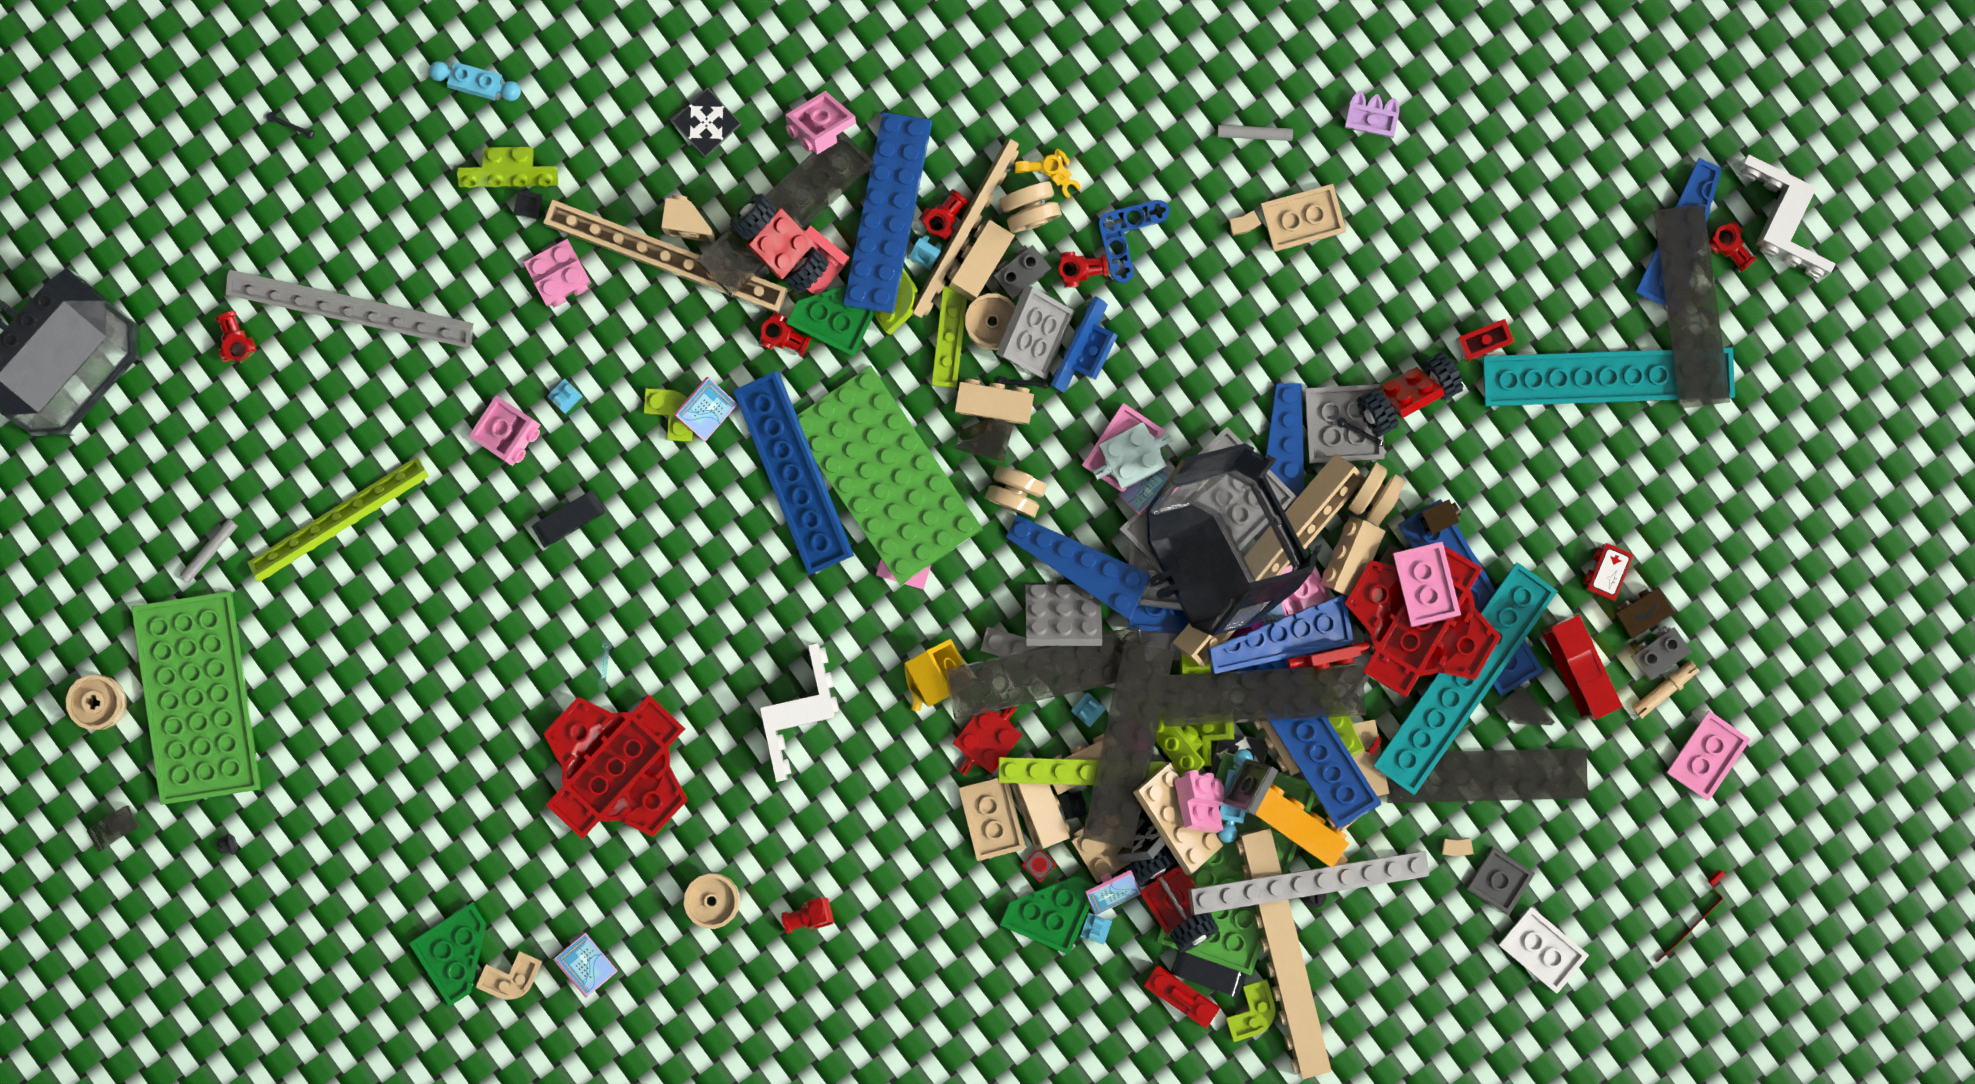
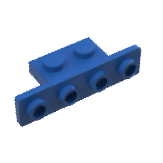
[1051,296,1118,393]

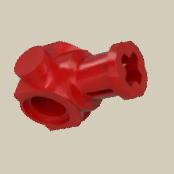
[919,189,969,241]
[1706,221,1757,273]
[1058,251,1108,288]
[215,311,257,363]
[759,312,811,357]
[781,897,834,934]

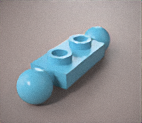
[429,61,521,101]
[1218,749,1253,843]

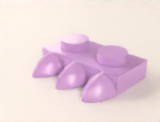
[1345,91,1399,138]

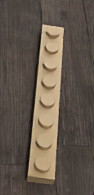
[911,139,1019,318]

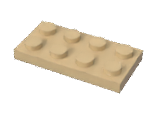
[1133,763,1223,875]

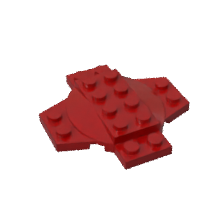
[1345,545,1501,698]
[544,695,688,839]

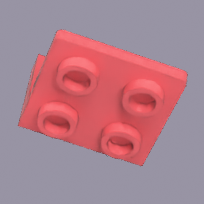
[805,226,850,295]

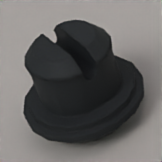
[217,833,238,855]
[1304,893,1326,908]

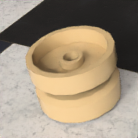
[999,182,1062,233]
[965,293,1016,351]
[1347,462,1406,527]
[985,465,1048,518]
[66,675,127,730]
[684,873,740,929]

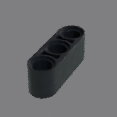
[531,490,606,548]
[1170,950,1247,998]

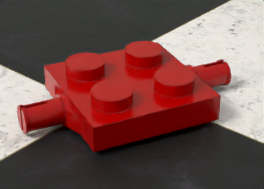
[1287,641,1371,670]
[952,702,1023,776]

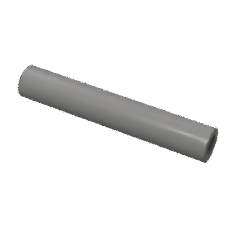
[1217,125,1293,141]
[180,518,238,583]

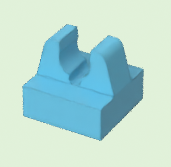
[909,236,941,270]
[547,378,583,414]
[1071,692,1106,728]
[1080,913,1112,945]

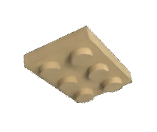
[1261,184,1346,252]
[959,778,1026,861]

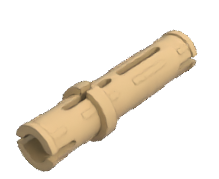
[1632,659,1700,719]

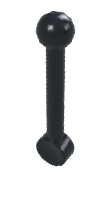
[267,112,315,139]
[998,377,1050,389]
[1337,418,1385,447]

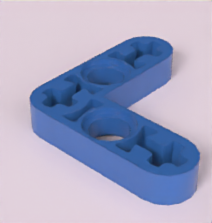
[1099,200,1170,284]

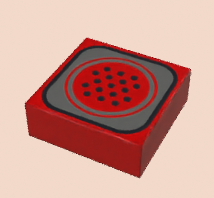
[1022,849,1057,882]

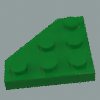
[786,284,876,357]
[1000,876,1098,955]
[409,902,487,1007]

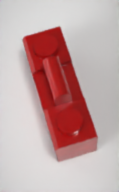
[1143,964,1220,1029]

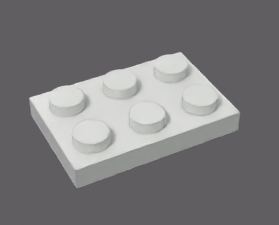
[1498,906,1589,994]

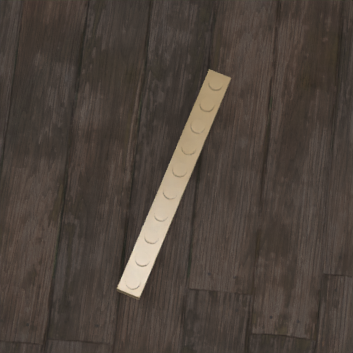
[544,200,788,314]
[1173,454,1365,668]
[1235,827,1332,1079]

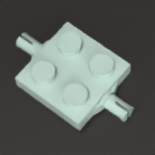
[1093,422,1173,490]

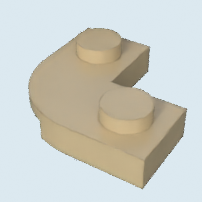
[476,951,543,1000]

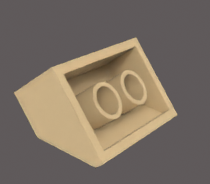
[661,195,716,243]

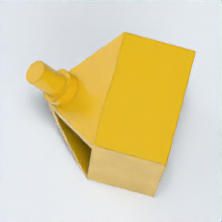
[905,639,975,711]

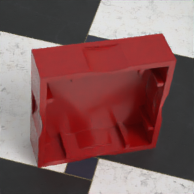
[1540,615,1623,721]

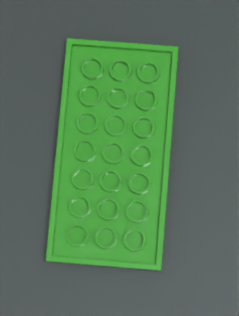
[797,365,983,586]
[131,591,261,805]
[1156,752,1315,975]

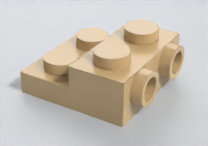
[1071,813,1133,884]

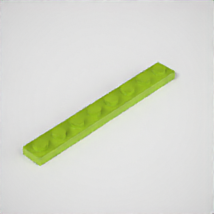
[247,456,429,582]
[998,757,1200,786]

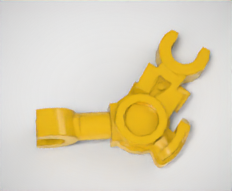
[1014,149,1081,198]

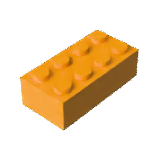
[1255,783,1349,868]

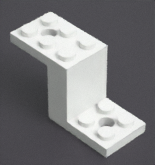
[1737,155,1835,279]
[760,643,839,782]

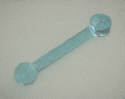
[598,640,612,692]

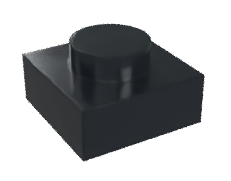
[513,190,543,220]
[1060,790,1087,820]

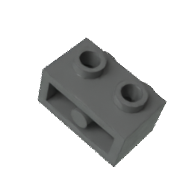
[993,245,1051,301]
[1630,626,1692,681]

